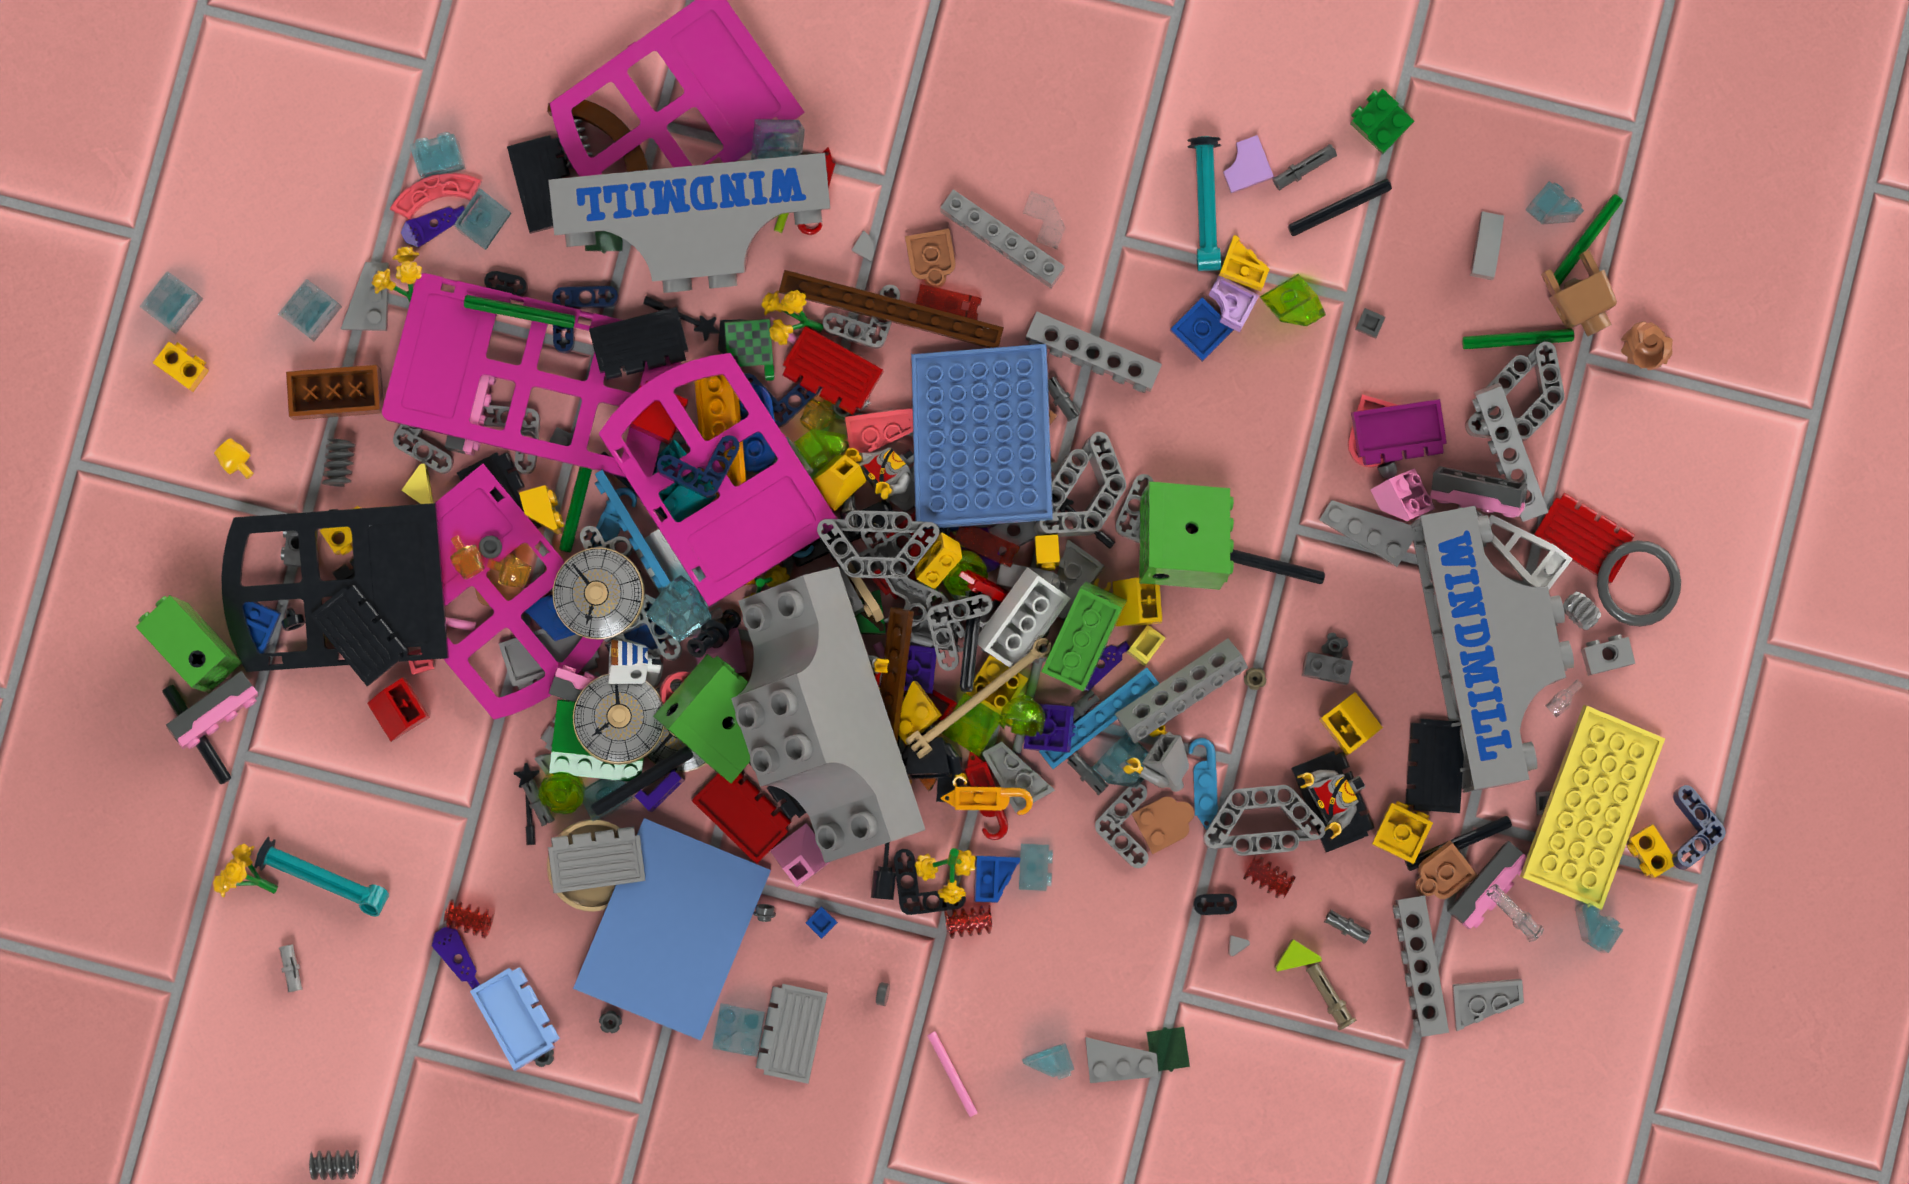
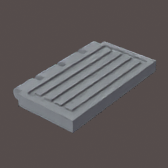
[499,629,600,690]
[547,827,646,893]
[756,984,828,1084]

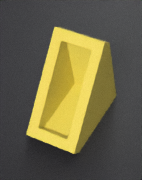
[401,464,434,504]
[1127,625,1166,666]

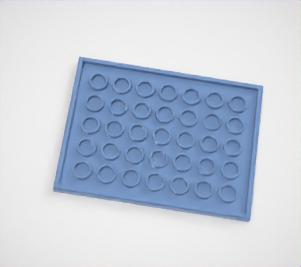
[911,344,1053,529]
[573,818,771,1041]

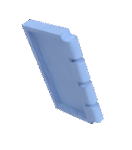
[470,968,560,1071]

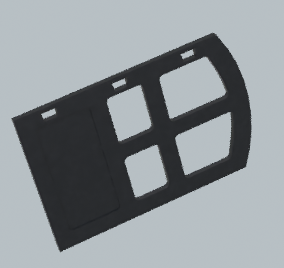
[221,503,449,672]

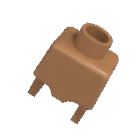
[1541,250,1617,337]

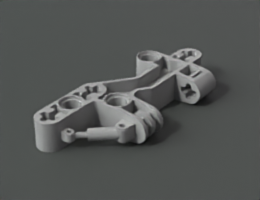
[851,523,965,652]
[580,526,682,661]

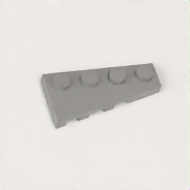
[1319,500,1419,567]

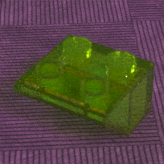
[794,429,848,470]
[941,693,1003,757]

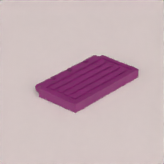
[1351,399,1447,466]

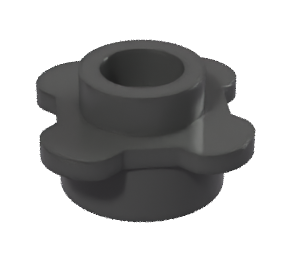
[1321,633,1348,658]

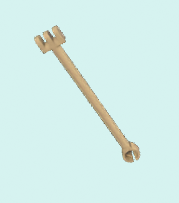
[906,638,1052,759]

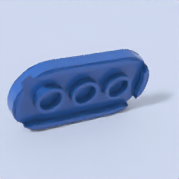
[739,383,777,473]

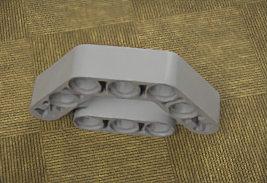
[1465,342,1564,442]
[1034,432,1126,537]
[817,510,940,579]
[1203,785,1325,856]

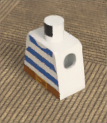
[608,639,661,684]

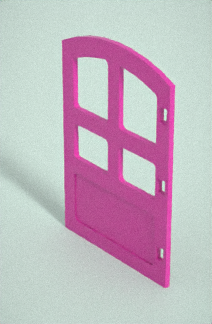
[550,0,805,177]
[599,353,837,607]
[435,464,604,720]

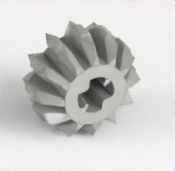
[1563,591,1601,630]

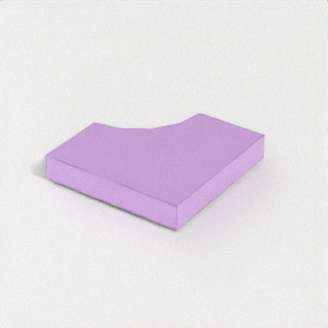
[1223,135,1274,194]
[1209,276,1259,332]

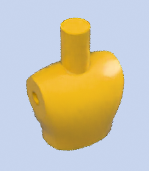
[214,438,254,479]

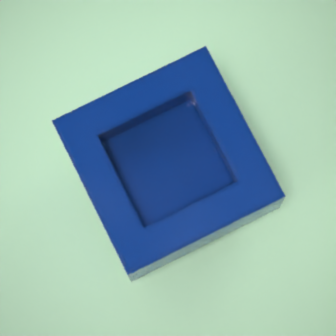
[805,906,838,939]

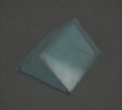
[454,188,512,250]
[578,779,635,822]

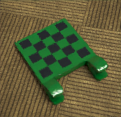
[724,319,774,381]

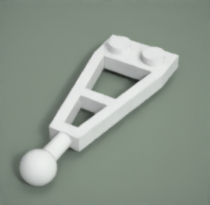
[1458,506,1572,589]

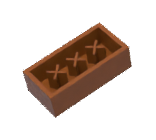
[286,365,383,420]

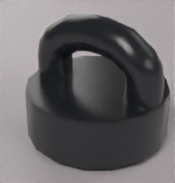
[281,607,305,631]

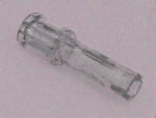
[1486,884,1544,942]

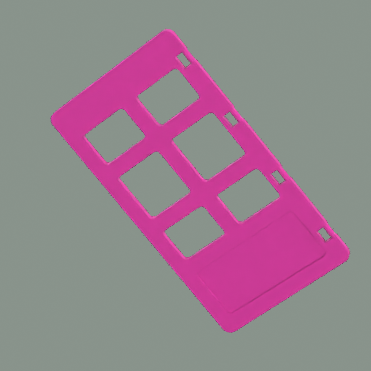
[382,273,681,477]

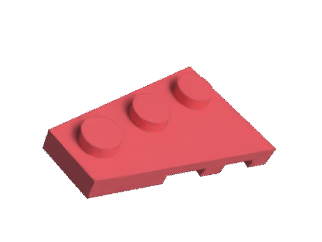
[845,408,913,453]

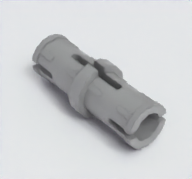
[279,944,303,992]

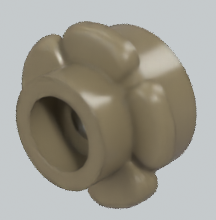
[1244,668,1266,690]

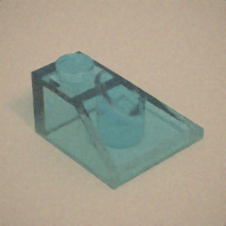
[1021,1043,1074,1080]

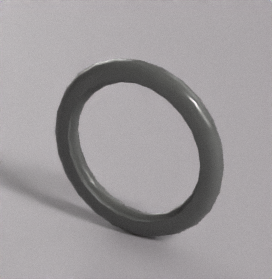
[1597,540,1681,627]

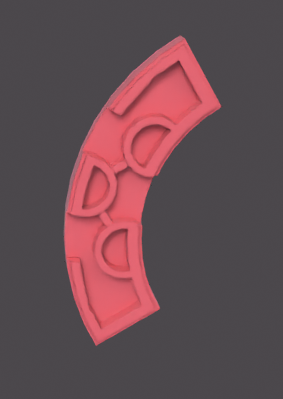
[390,173,482,220]

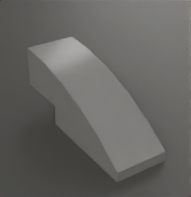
[1470,211,1504,280]

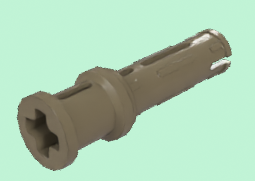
[1306,963,1357,1031]

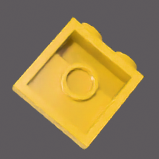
[1372,801,1433,864]

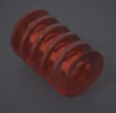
[1243,855,1296,899]
[443,899,495,938]
[944,905,993,939]

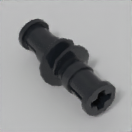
[687,609,741,658]

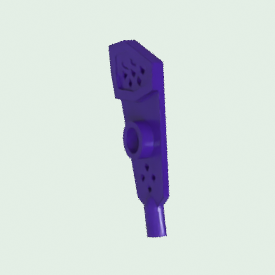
[401,205,467,248]
[1076,641,1130,691]
[432,927,480,990]

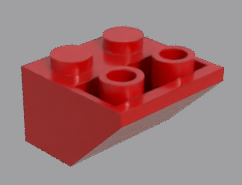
[367,678,430,742]

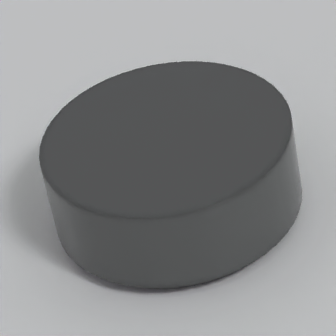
[479,536,502,559]
[876,982,890,1006]

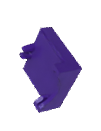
[904,645,937,694]
[1024,703,1076,753]
[635,770,685,812]

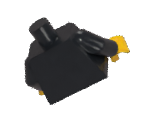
[901,725,967,787]

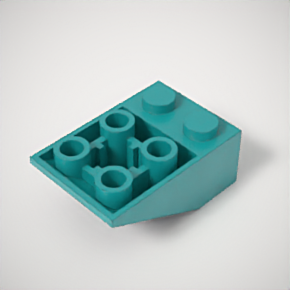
[653,440,717,522]

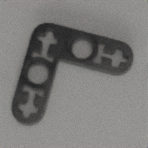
[894,849,966,915]

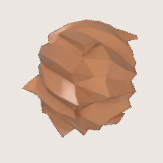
[1621,321,1673,370]

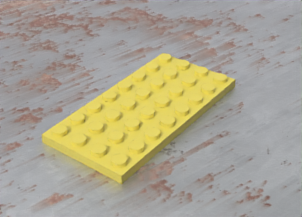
[1520,705,1665,910]

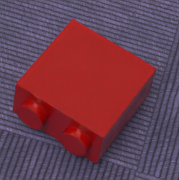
[629,381,688,445]

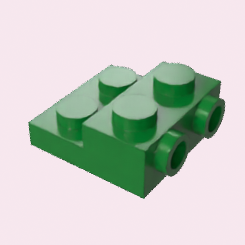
[1350,89,1414,154]

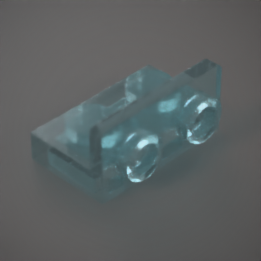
[1019,844,1053,891]

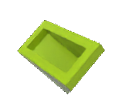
[1275,939,1322,972]

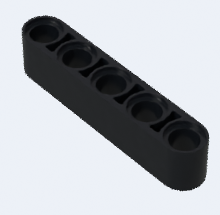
[792,500,897,567]

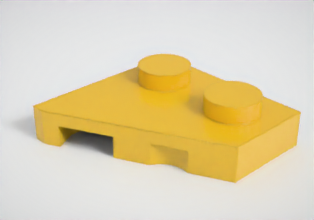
[1219,235,1269,291]
[899,681,942,744]

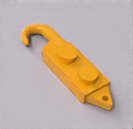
[941,787,1033,815]

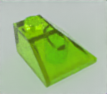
[1260,274,1326,326]

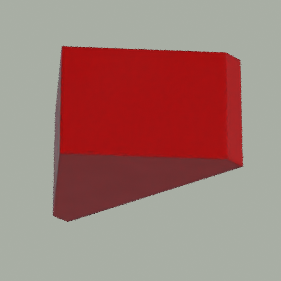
[927,690,958,722]

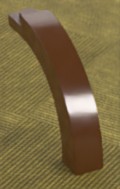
[547,100,649,172]

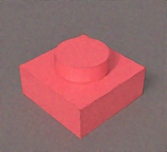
[408,649,435,675]

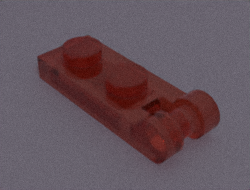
[916,284,982,320]
[954,526,1020,568]

